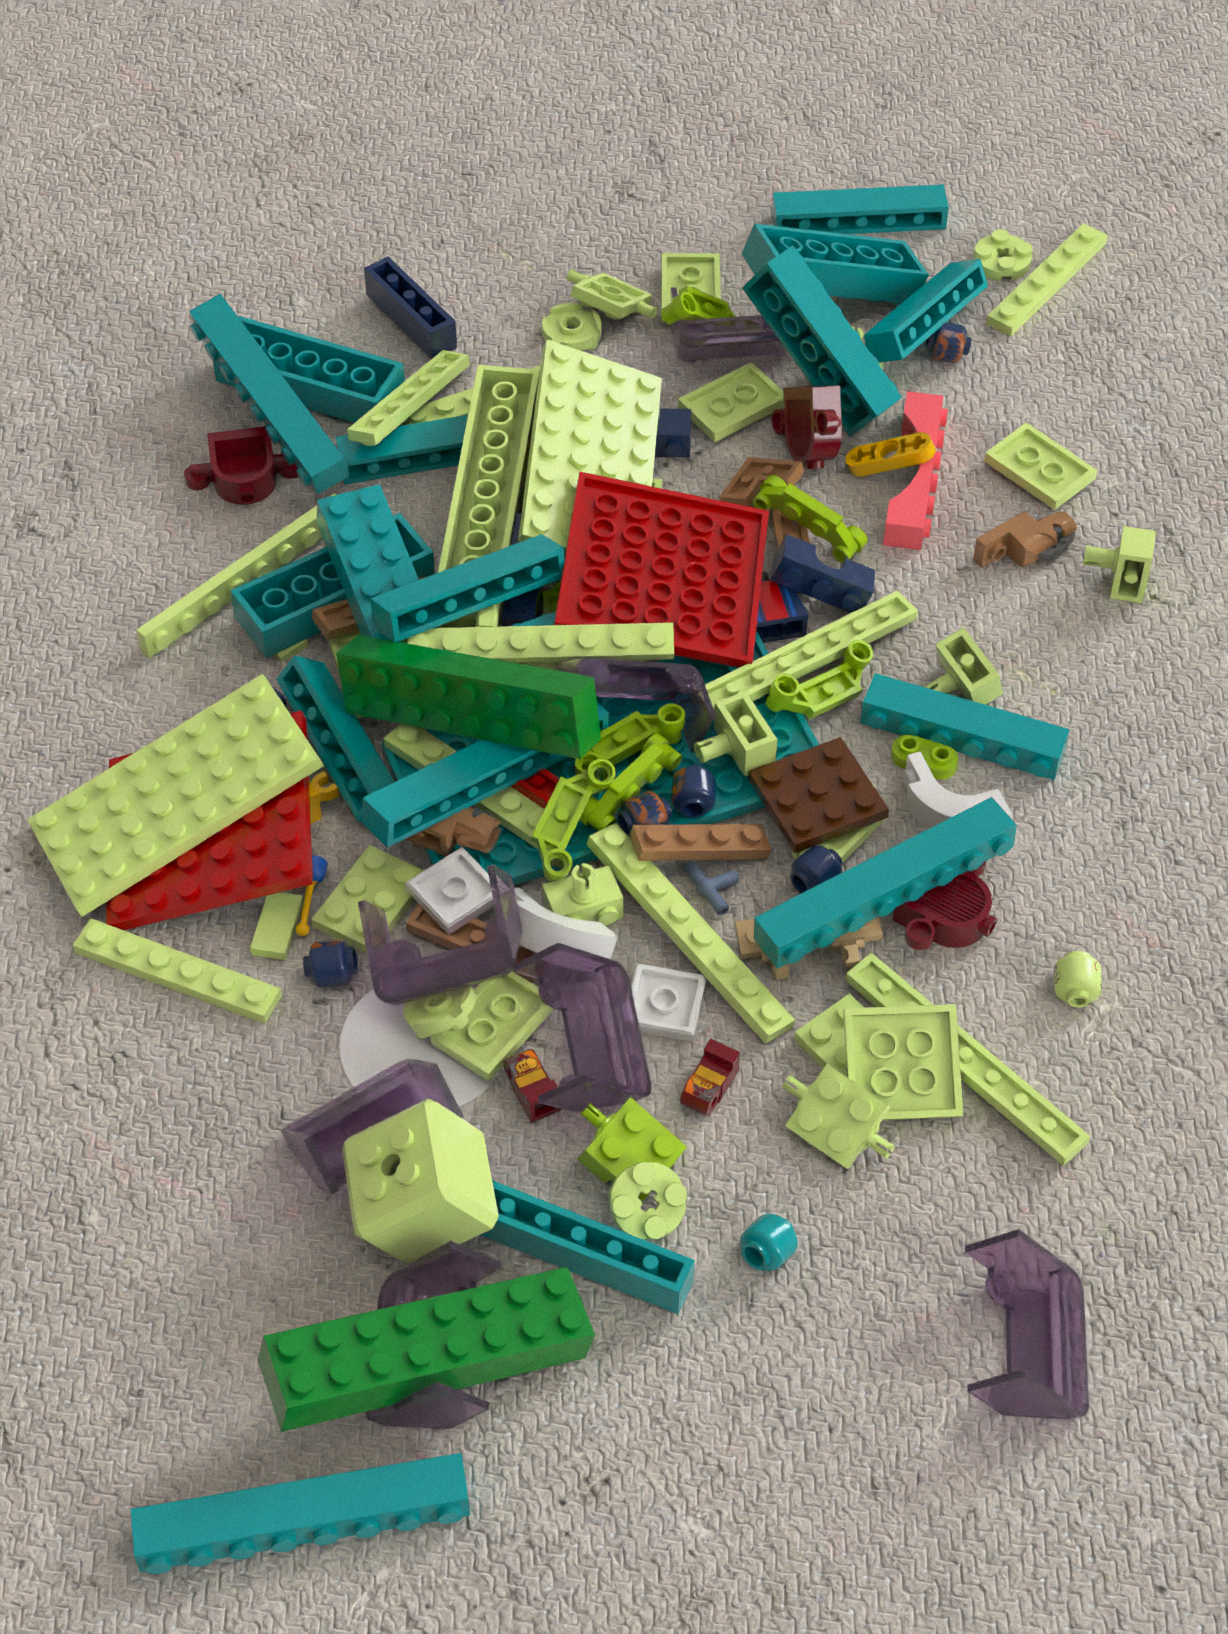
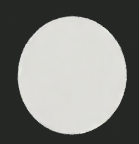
[339,973,501,1113]

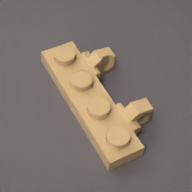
[735,917,883,980]

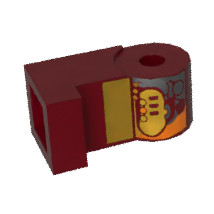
[680,1038,740,1117]
[503,1049,561,1123]

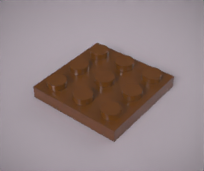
[748,737,889,853]

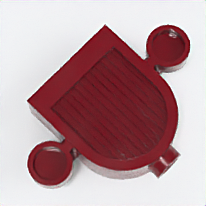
[772,386,842,469]
[184,426,298,505]
[892,861,997,950]

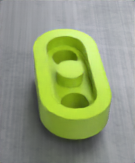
[891,735,958,779]

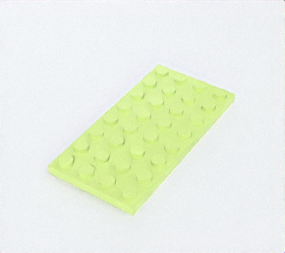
[518,340,662,556]
[27,674,324,917]

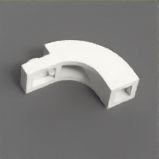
[902,752,1013,829]
[498,887,618,969]

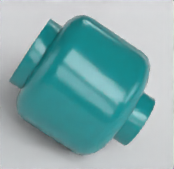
[740,1213,798,1272]

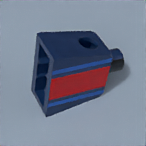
[756,571,808,643]

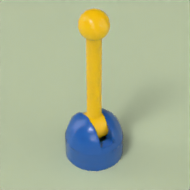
[295,855,328,937]

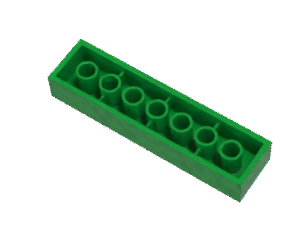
[336,635,601,759]
[258,1267,595,1432]

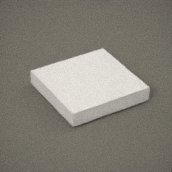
[405,847,505,935]
[622,963,707,1042]

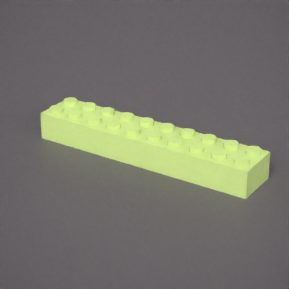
[438,365,540,628]

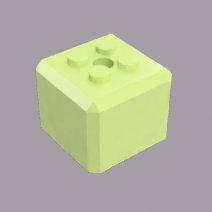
[342,1099,499,1267]

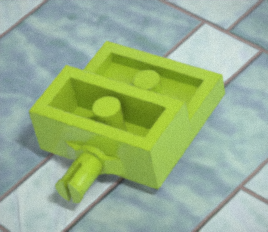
[577,1097,687,1202]

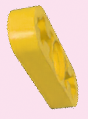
[845,432,936,477]

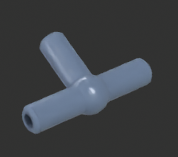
[684,861,739,915]

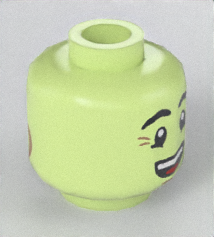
[1054,951,1102,1007]

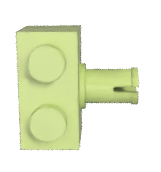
[1083,526,1156,603]
[922,627,1003,705]
[694,691,777,776]
[542,863,623,925]

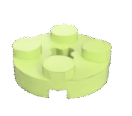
[974,229,1033,281]
[542,303,601,351]
[403,974,476,1039]
[609,1162,687,1239]

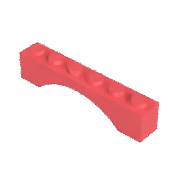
[883,391,948,550]

